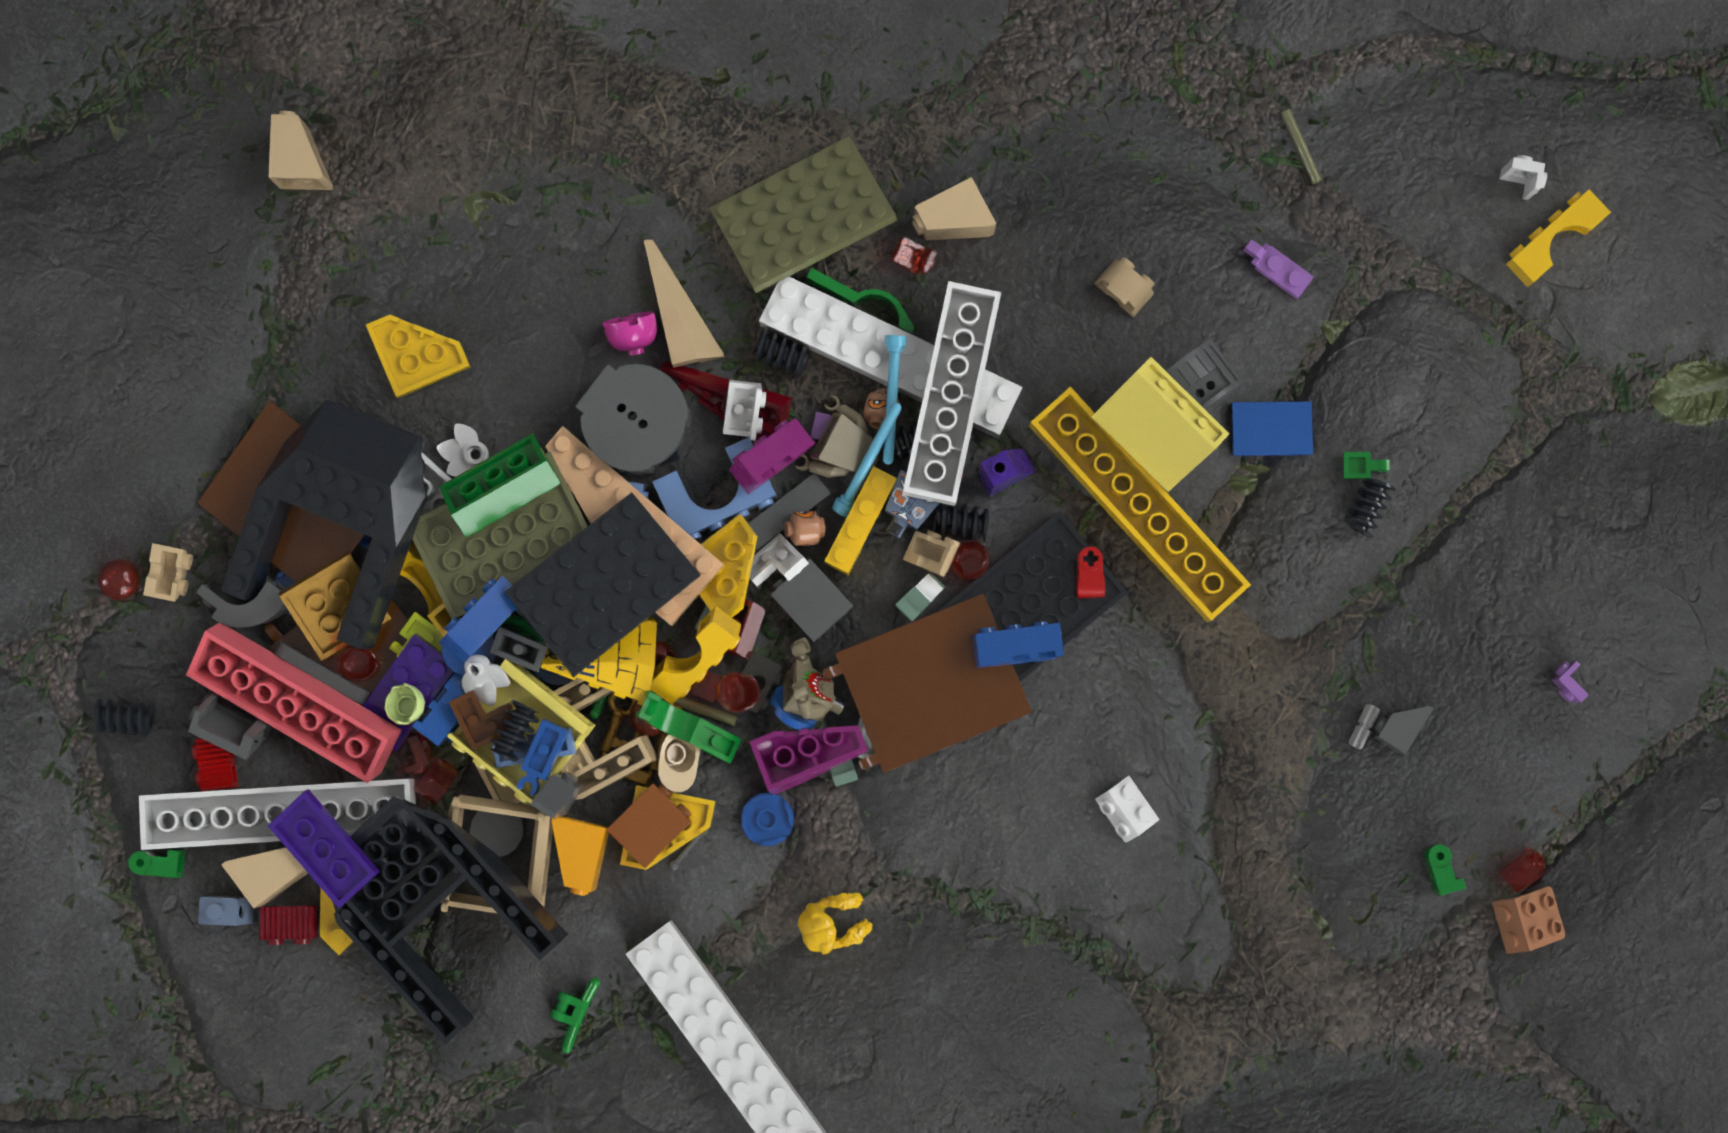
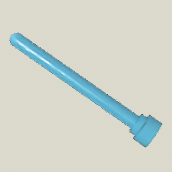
[883,335,907,464]
[832,402,901,517]

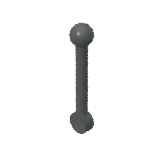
[668,829,709,871]

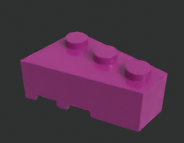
[729,418,815,495]

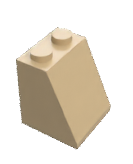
[269,111,333,190]
[912,177,996,240]
[221,848,308,908]

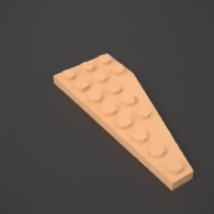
[545,426,724,626]

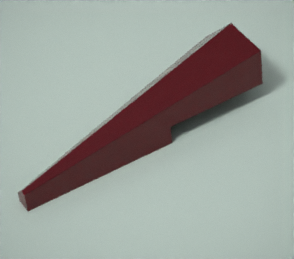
[660,361,792,440]

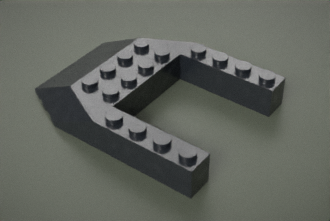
[221,399,427,649]
[332,796,568,1045]

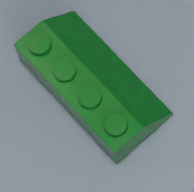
[439,433,561,537]

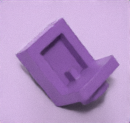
[1552,661,1589,703]

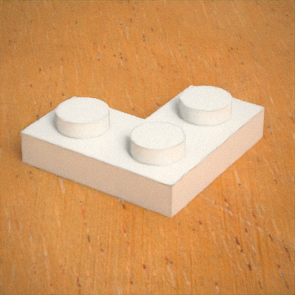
[749,533,809,586]

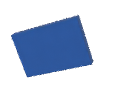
[1231,402,1313,456]

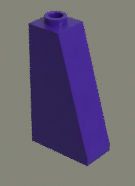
[977,449,1036,497]

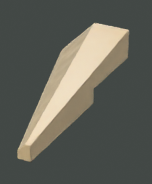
[644,240,724,368]

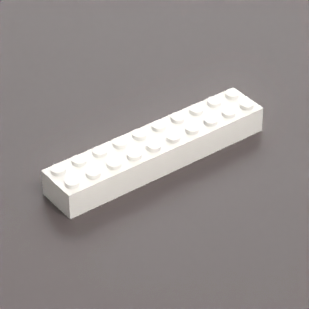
[759,277,1022,439]
[139,779,416,850]
[626,920,826,1133]

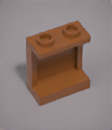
[607,783,692,868]

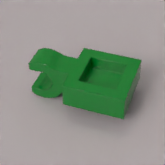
[1343,452,1390,480]

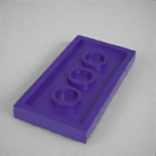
[363,633,454,752]
[268,789,380,908]

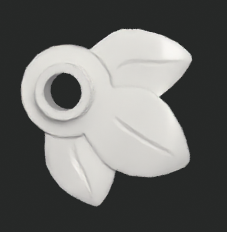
[437,424,489,477]
[462,654,511,706]

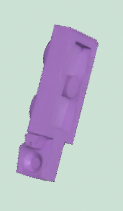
[1243,239,1314,299]

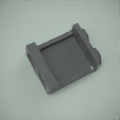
[770,559,853,643]
[188,692,272,760]

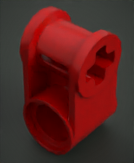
[1076,546,1105,598]

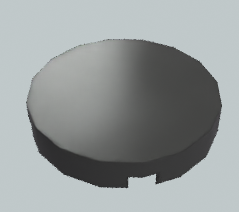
[470,811,525,857]

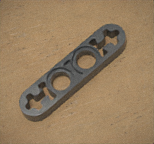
[274,641,371,705]

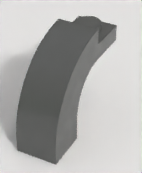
[196,580,288,628]

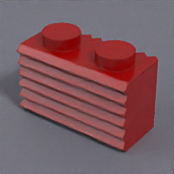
[192,738,238,792]

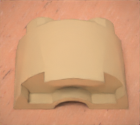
[1094,257,1155,317]
[903,530,960,577]
[143,543,193,602]

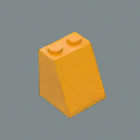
[551,816,609,896]

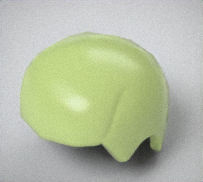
[384,683,425,725]

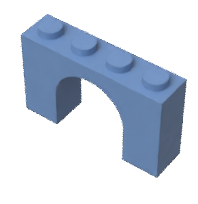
[653,437,777,540]

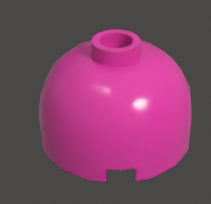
[603,311,657,356]

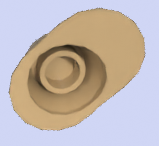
[657,734,700,792]

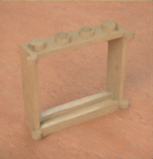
[441,795,553,913]

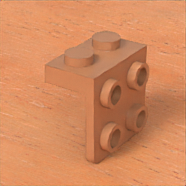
[1492,887,1565,954]

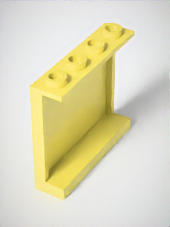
[1092,357,1229,492]
[447,659,596,804]

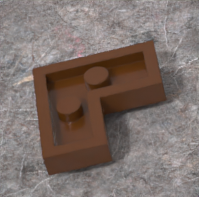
[448,689,515,750]

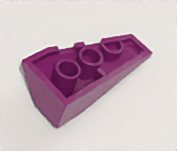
[750,725,869,794]

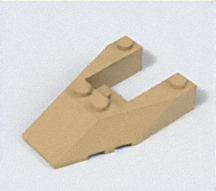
[476,678,659,806]

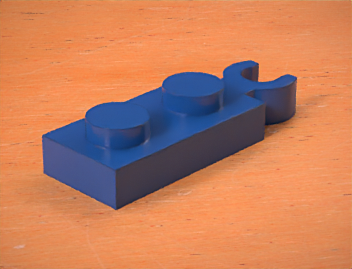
[517,719,570,796]

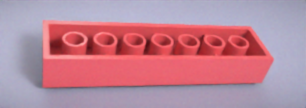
[186,623,402,783]

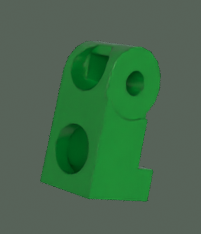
[1424,844,1466,896]
[128,849,185,878]

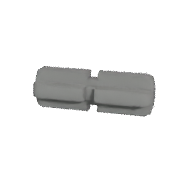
[1349,704,1380,749]

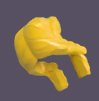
[797,893,872,955]

